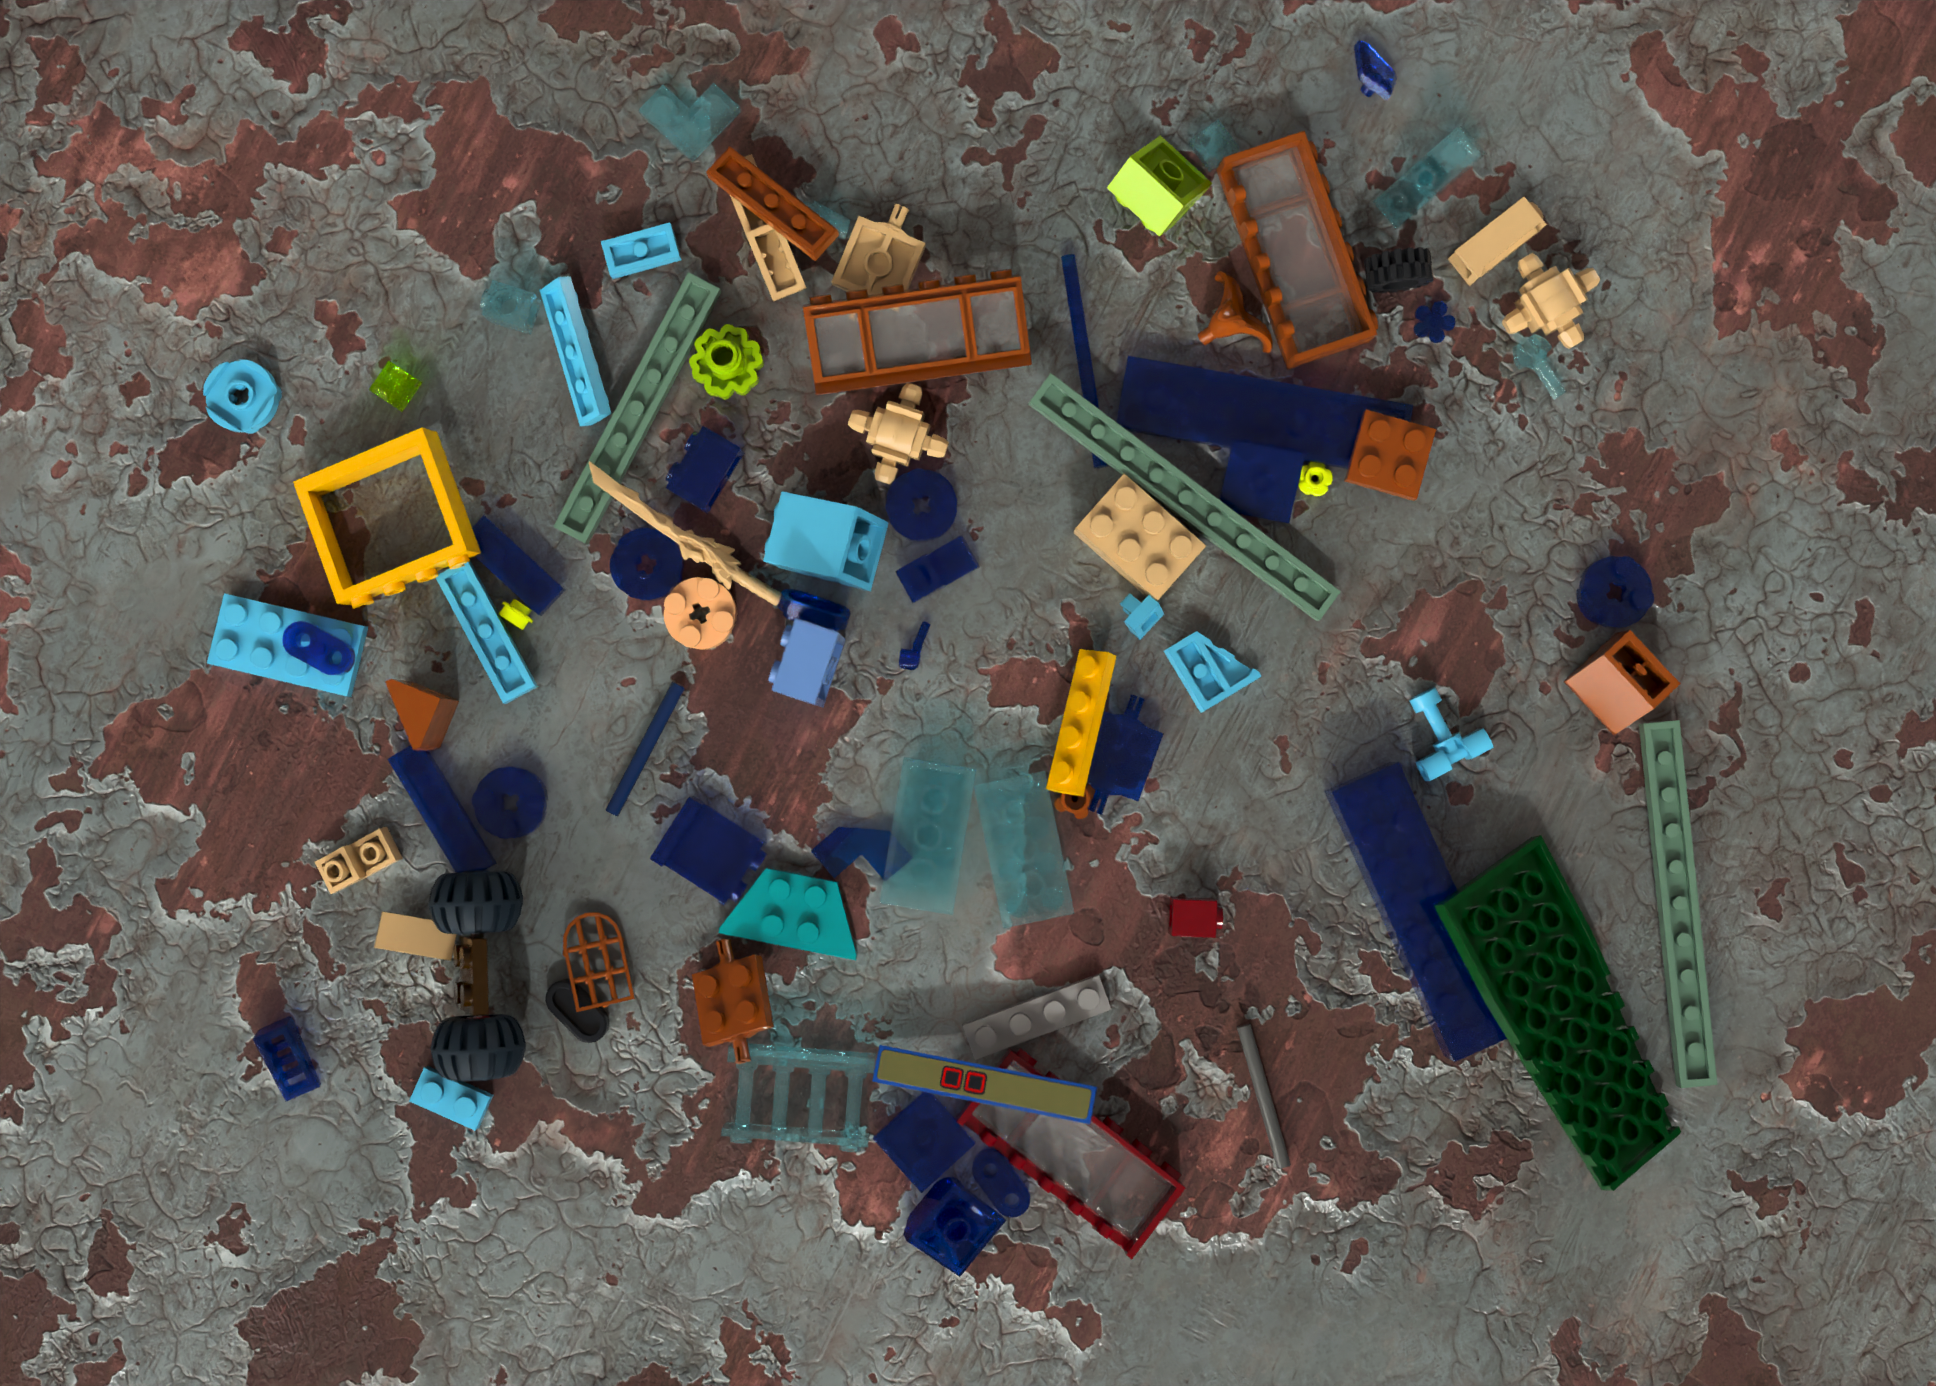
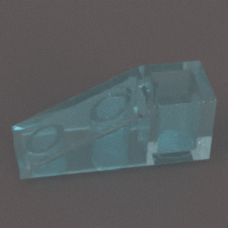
[1373,126,1486,229]

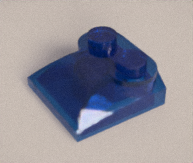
[903,1177,1006,1277]

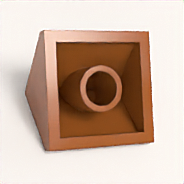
[385,679,459,751]

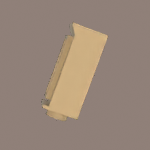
[1447,197,1547,286]

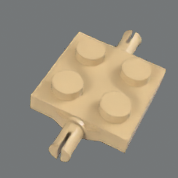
[831,204,926,323]

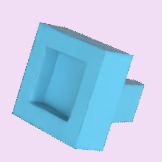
[1120,593,1164,640]

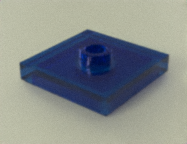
[1219,438,1305,523]
[873,1091,976,1193]

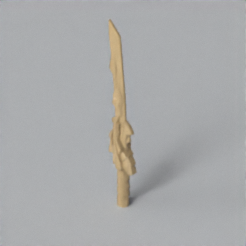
[588,461,783,606]

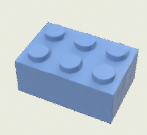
[769,618,846,707]

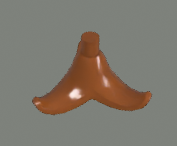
[1198,271,1273,353]

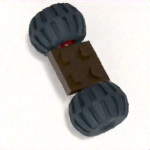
[429,870,526,1081]

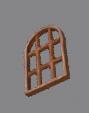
[563,912,635,1012]

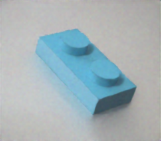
[601,222,682,279]
[409,1066,493,1131]

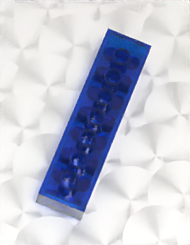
[1324,762,1507,1062]

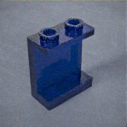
[650,796,767,906]

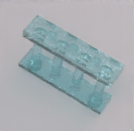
[721,1043,877,1152]

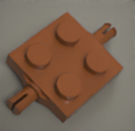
[692,939,774,1064]

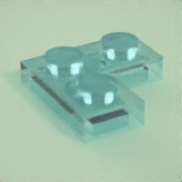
[639,83,741,163]

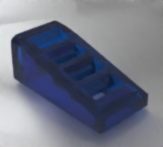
[253,1016,321,1101]

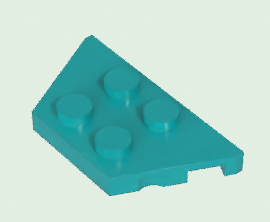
[719,868,857,960]

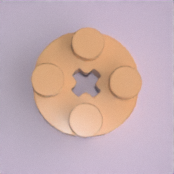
[663,577,737,650]

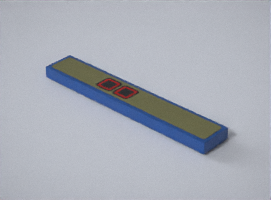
[872,1045,1097,1124]

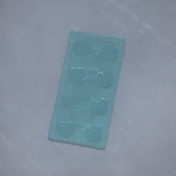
[974,771,1075,928]

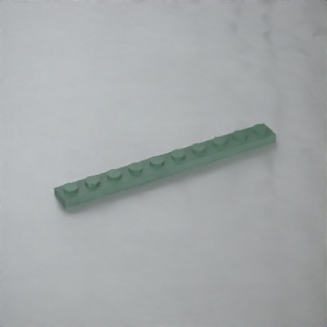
[1028,373,1341,621]
[1639,720,1718,1088]

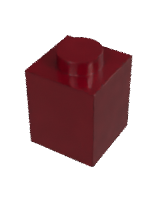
[1168,897,1223,938]

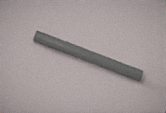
[1237,1023,1291,1169]

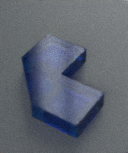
[811,826,913,882]

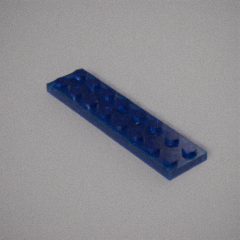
[1116,356,1413,469]

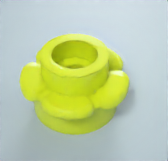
[1297,461,1333,496]
[498,599,533,631]

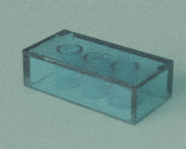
[880,757,976,915]

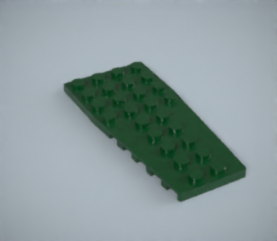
[1434,835,1681,1191]

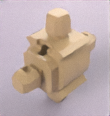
[1502,253,1600,349]
[848,383,949,485]

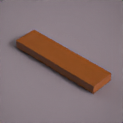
[706,146,839,261]

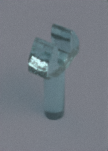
[1513,334,1566,399]

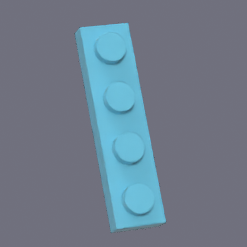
[540,276,611,427]
[436,561,538,704]

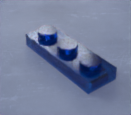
[472,515,566,616]

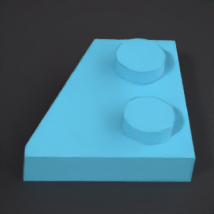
[1164,631,1261,713]

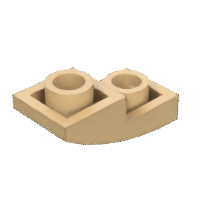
[315,826,403,894]
[374,912,457,961]

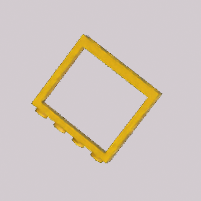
[293,427,481,609]

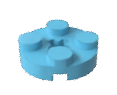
[203,359,282,433]

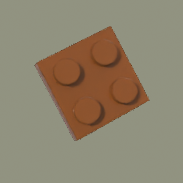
[1344,409,1436,501]

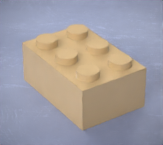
[1074,474,1206,601]

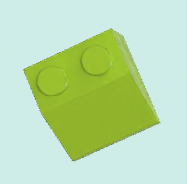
[1107,135,1213,237]

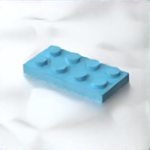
[207,593,368,697]

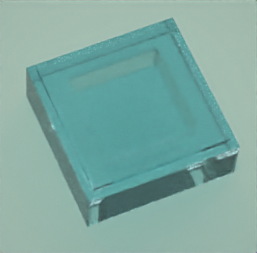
[1188,119,1240,172]

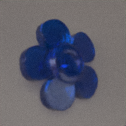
[1414,301,1456,343]

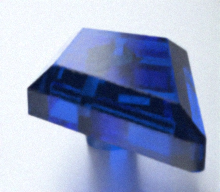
[1354,40,1397,101]

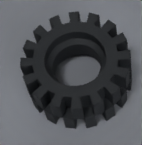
[1364,247,1433,293]

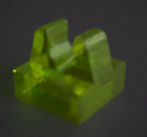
[369,360,422,412]

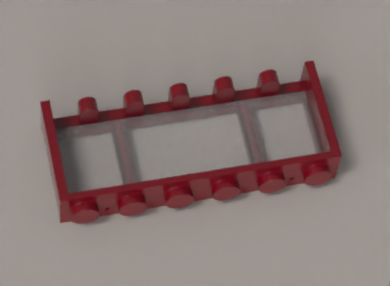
[956,1047,1186,1259]

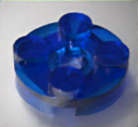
[886,468,957,542]
[610,528,684,601]
[1576,556,1654,629]
[472,767,548,839]

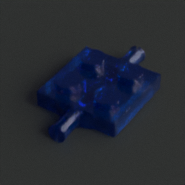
[1087,694,1164,815]

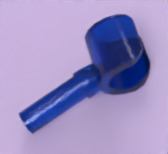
[899,621,931,670]

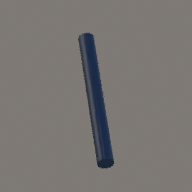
[605,682,685,816]

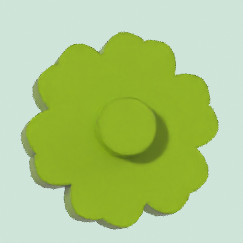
[689,324,764,400]

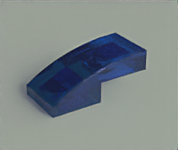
[895,536,980,603]

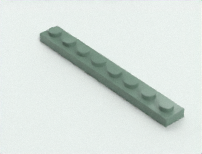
[553,272,722,545]

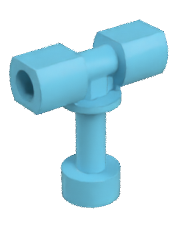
[1409,687,1494,781]

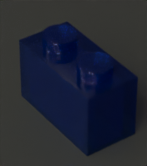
[665,426,745,515]

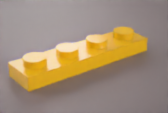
[1046,649,1117,797]

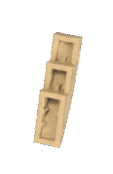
[730,154,806,302]

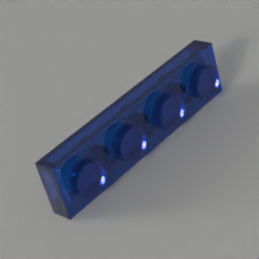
[388,745,497,873]

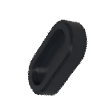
[545,979,609,1043]

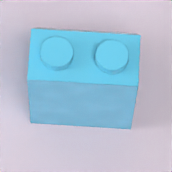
[763,491,889,592]

